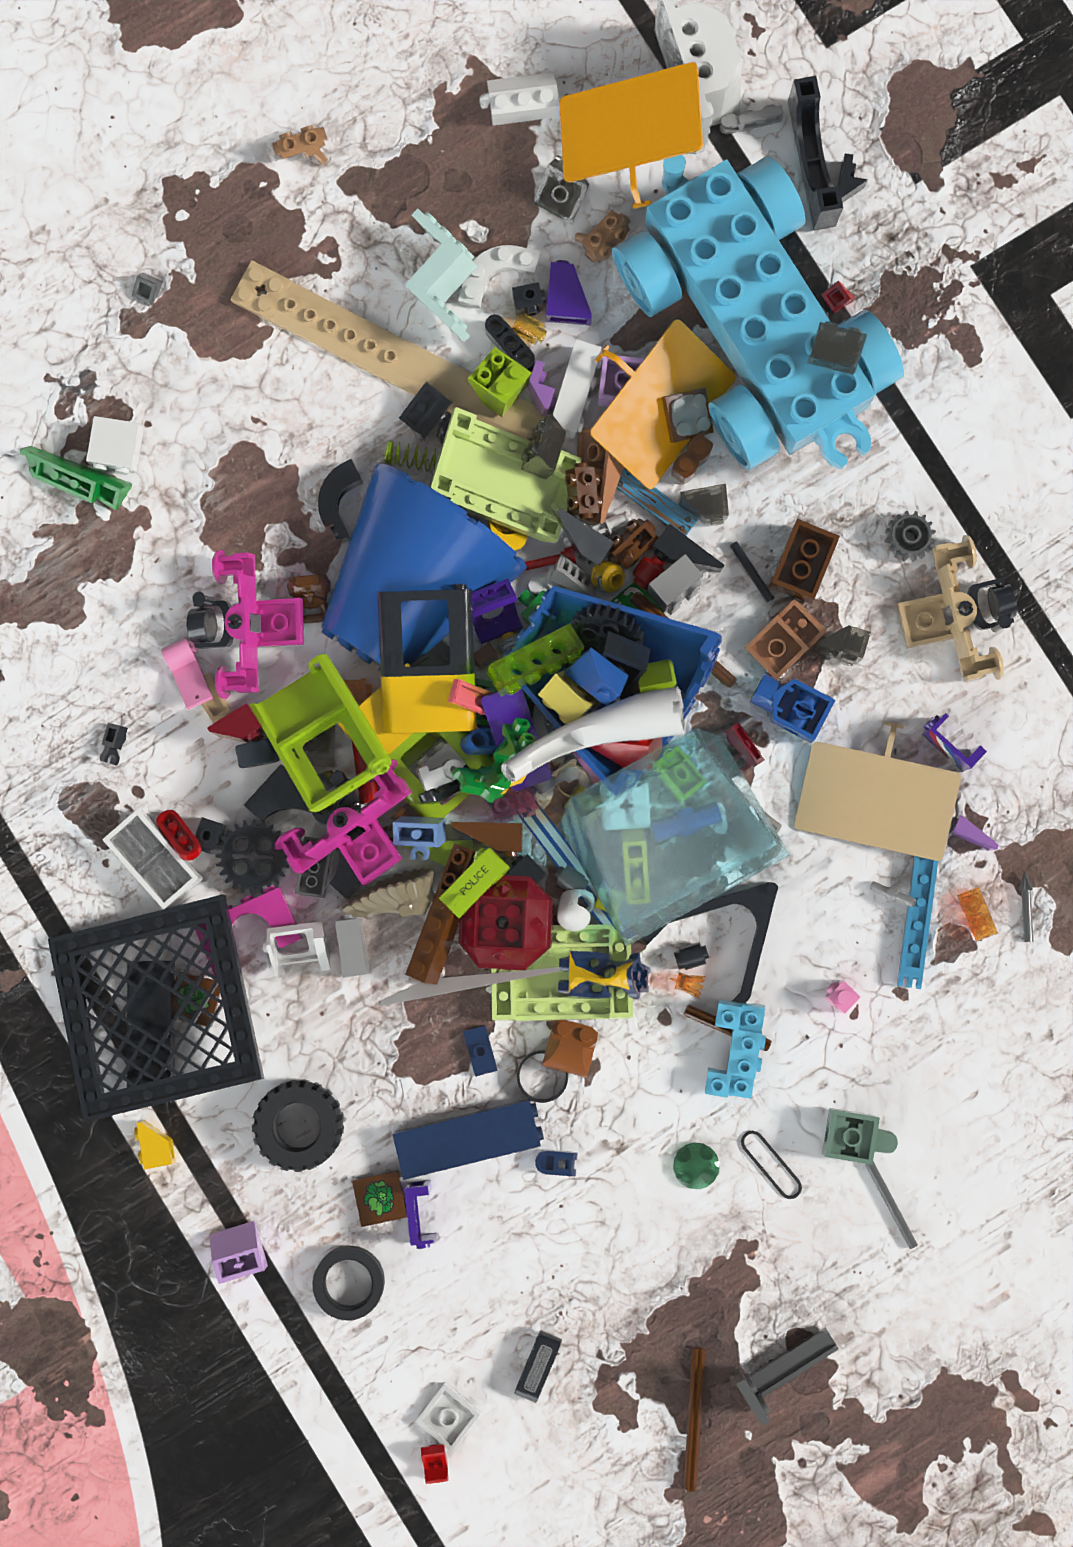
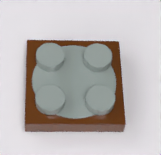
[662,387,714,443]

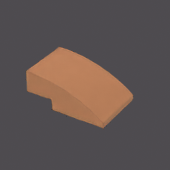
[744,598,828,679]

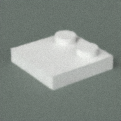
[415,1383,482,1453]

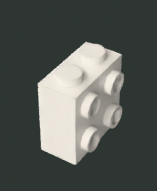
[86,416,144,475]

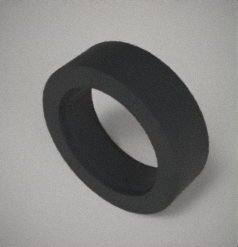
[312,1245,385,1321]

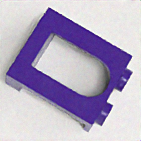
[472,578,524,645]
[404,1180,437,1249]

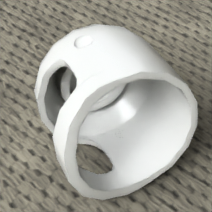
[557,889,594,932]

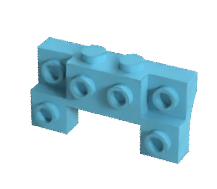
[704,1000,766,1099]

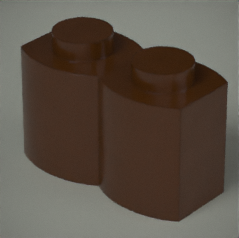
[671,434,713,485]

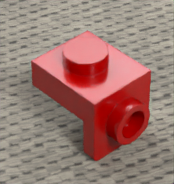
[421,1444,449,1484]

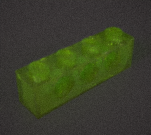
[487,623,585,697]

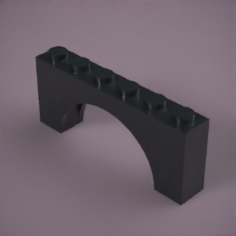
[787,75,843,231]
[244,764,364,899]

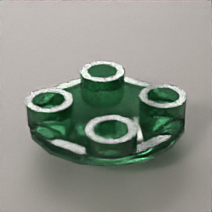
[673,1142,720,1190]

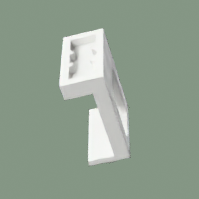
[263,921,330,977]

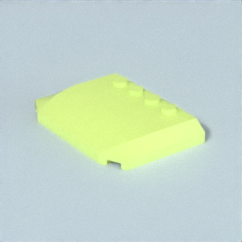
[491,924,633,1021]

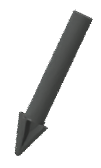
[1019,872,1034,942]

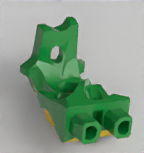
[452,718,536,803]

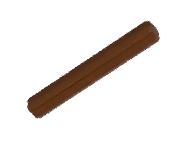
[683,1005,772,1051]

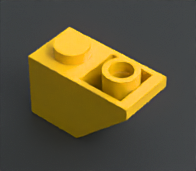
[134,1120,176,1170]

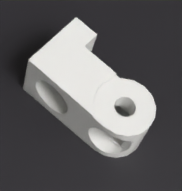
[416,759,463,791]

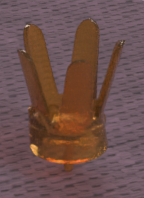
[670,972,706,999]

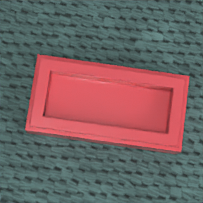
[448,679,492,715]

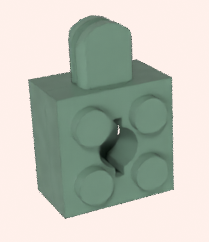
[822,1107,898,1165]

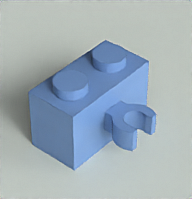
[393,816,446,860]

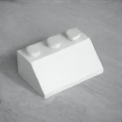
[487,72,560,125]

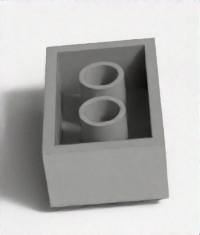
[647,554,703,615]

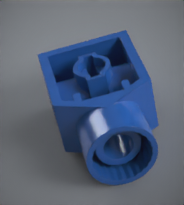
[750,674,836,743]

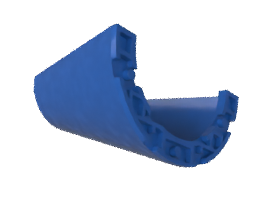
[321,463,527,672]
[502,586,722,796]

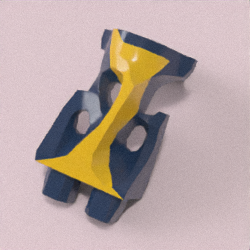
[558,951,650,999]

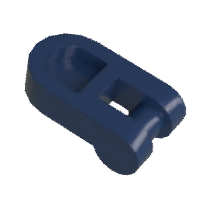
[535,1150,578,1177]

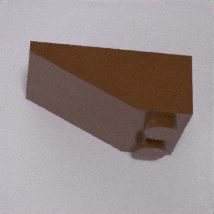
[452,822,523,858]

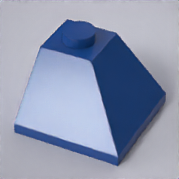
[564,648,628,706]

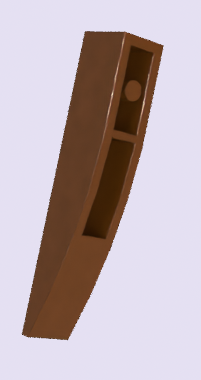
[405,843,476,984]

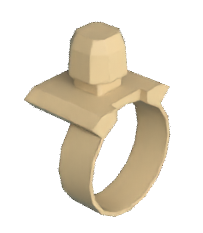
[551,755,589,797]

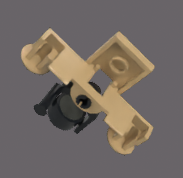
[896,535,1017,682]

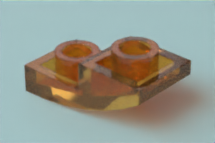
[957,887,998,942]

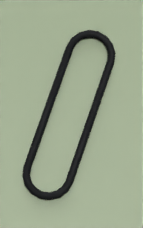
[741,1130,802,1199]

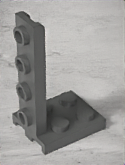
[731,1327,839,1426]

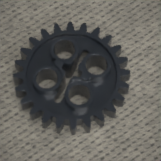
[569,604,646,651]
[215,819,290,895]

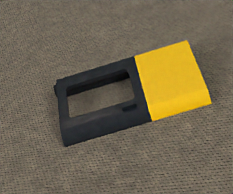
[377,584,477,733]

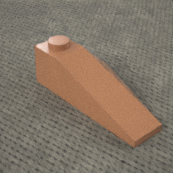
[577,428,624,523]

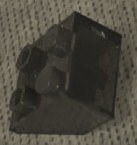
[807,321,867,375]
[521,414,566,480]
[812,625,871,666]

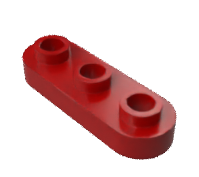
[156,810,202,861]

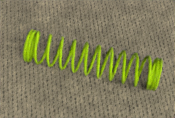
[384,440,436,472]

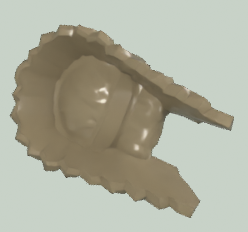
[342,867,435,919]

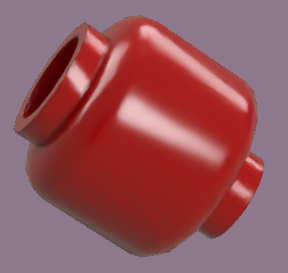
[632,556,665,591]

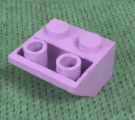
[209,1221,268,1284]

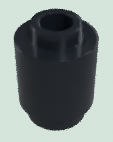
[674,942,709,971]

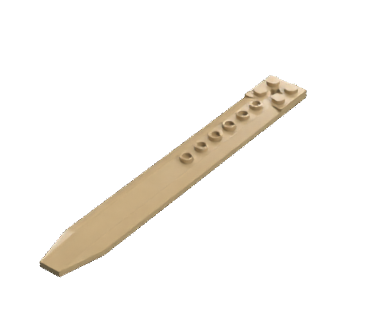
[230,260,567,452]

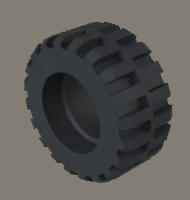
[252,1079,344,1172]

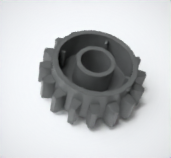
[884,511,936,562]

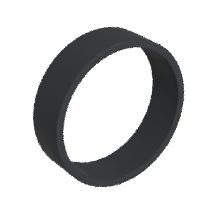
[517,1050,568,1103]

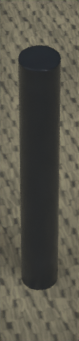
[730,541,774,603]

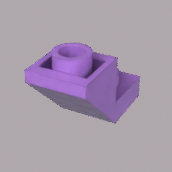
[527,360,557,418]

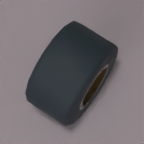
[235,739,280,768]

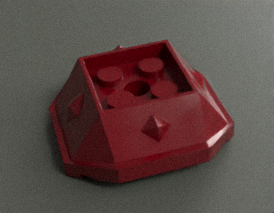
[458,875,554,971]

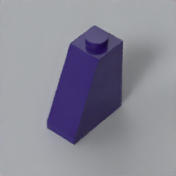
[546,260,592,326]

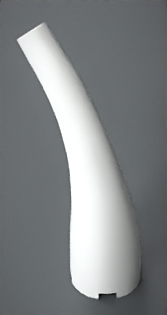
[501,687,686,782]

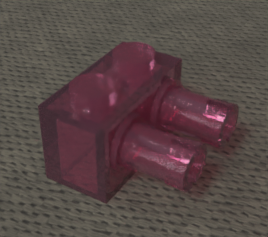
[490,786,539,823]

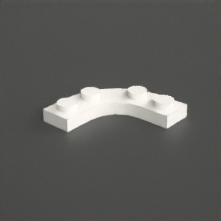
[458,245,540,309]

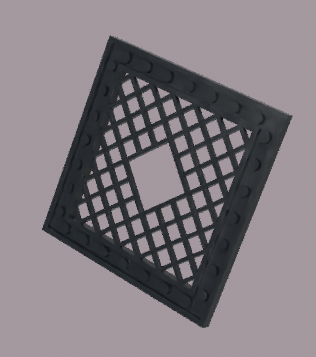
[48,894,265,1122]

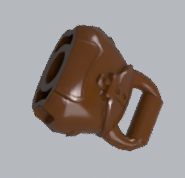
[287,573,331,624]

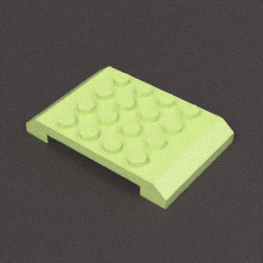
[429,407,582,543]

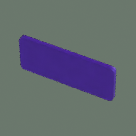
[481,685,552,791]

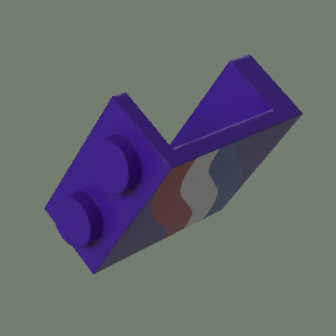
[921,713,987,772]

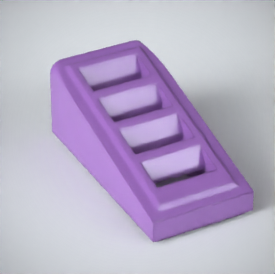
[949,815,999,851]

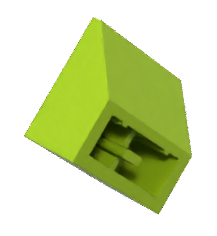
[468,347,531,417]

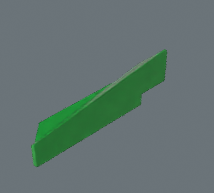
[20,446,132,510]

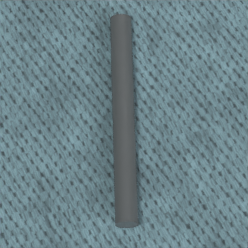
[865,1161,918,1249]

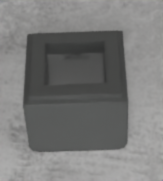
[132,273,163,305]

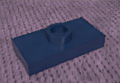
[463,1025,498,1077]

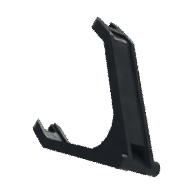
[640,882,778,1003]

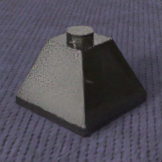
[533,155,590,225]
[677,484,729,526]

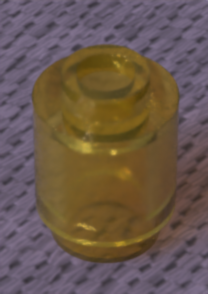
[512,314,548,345]

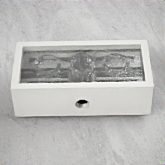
[102,809,203,910]

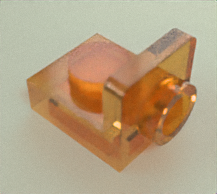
[343,678,372,704]

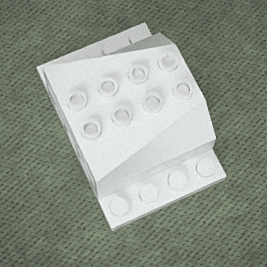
[654,0,744,154]

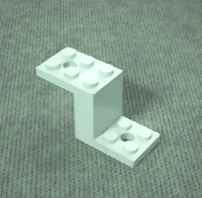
[405,208,477,343]

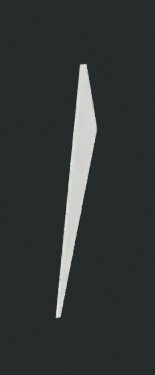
[380,967,560,1006]

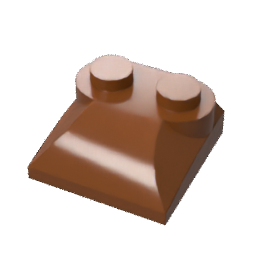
[542,1019,598,1078]

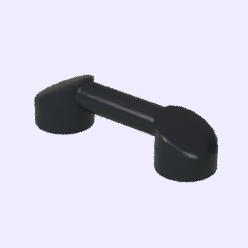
[418,779,461,804]

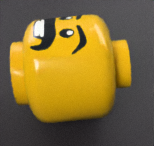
[591,560,625,593]

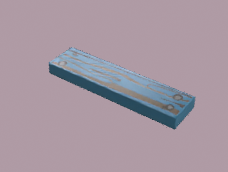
[617,468,698,536]

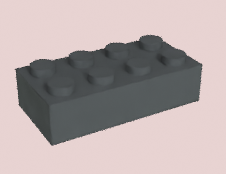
[295,836,333,898]

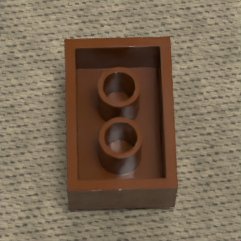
[769,519,840,604]

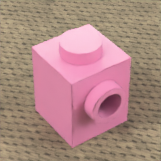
[825,980,861,1014]

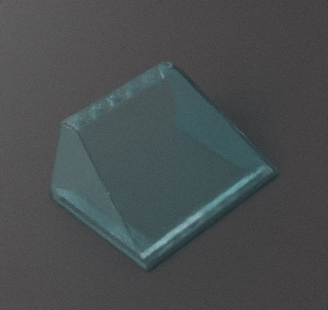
[559,728,790,946]

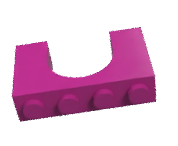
[195,885,304,977]

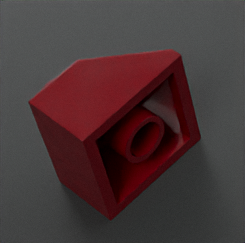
[207,703,265,743]

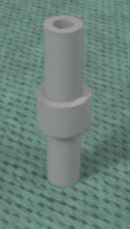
[870,881,916,907]

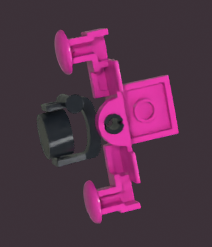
[186,550,304,699]
[275,759,412,886]

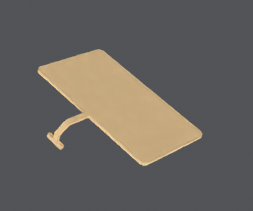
[794,721,961,861]

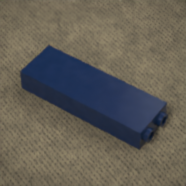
[392,1099,544,1180]

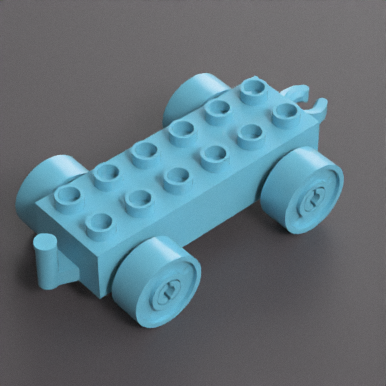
[612,155,904,471]

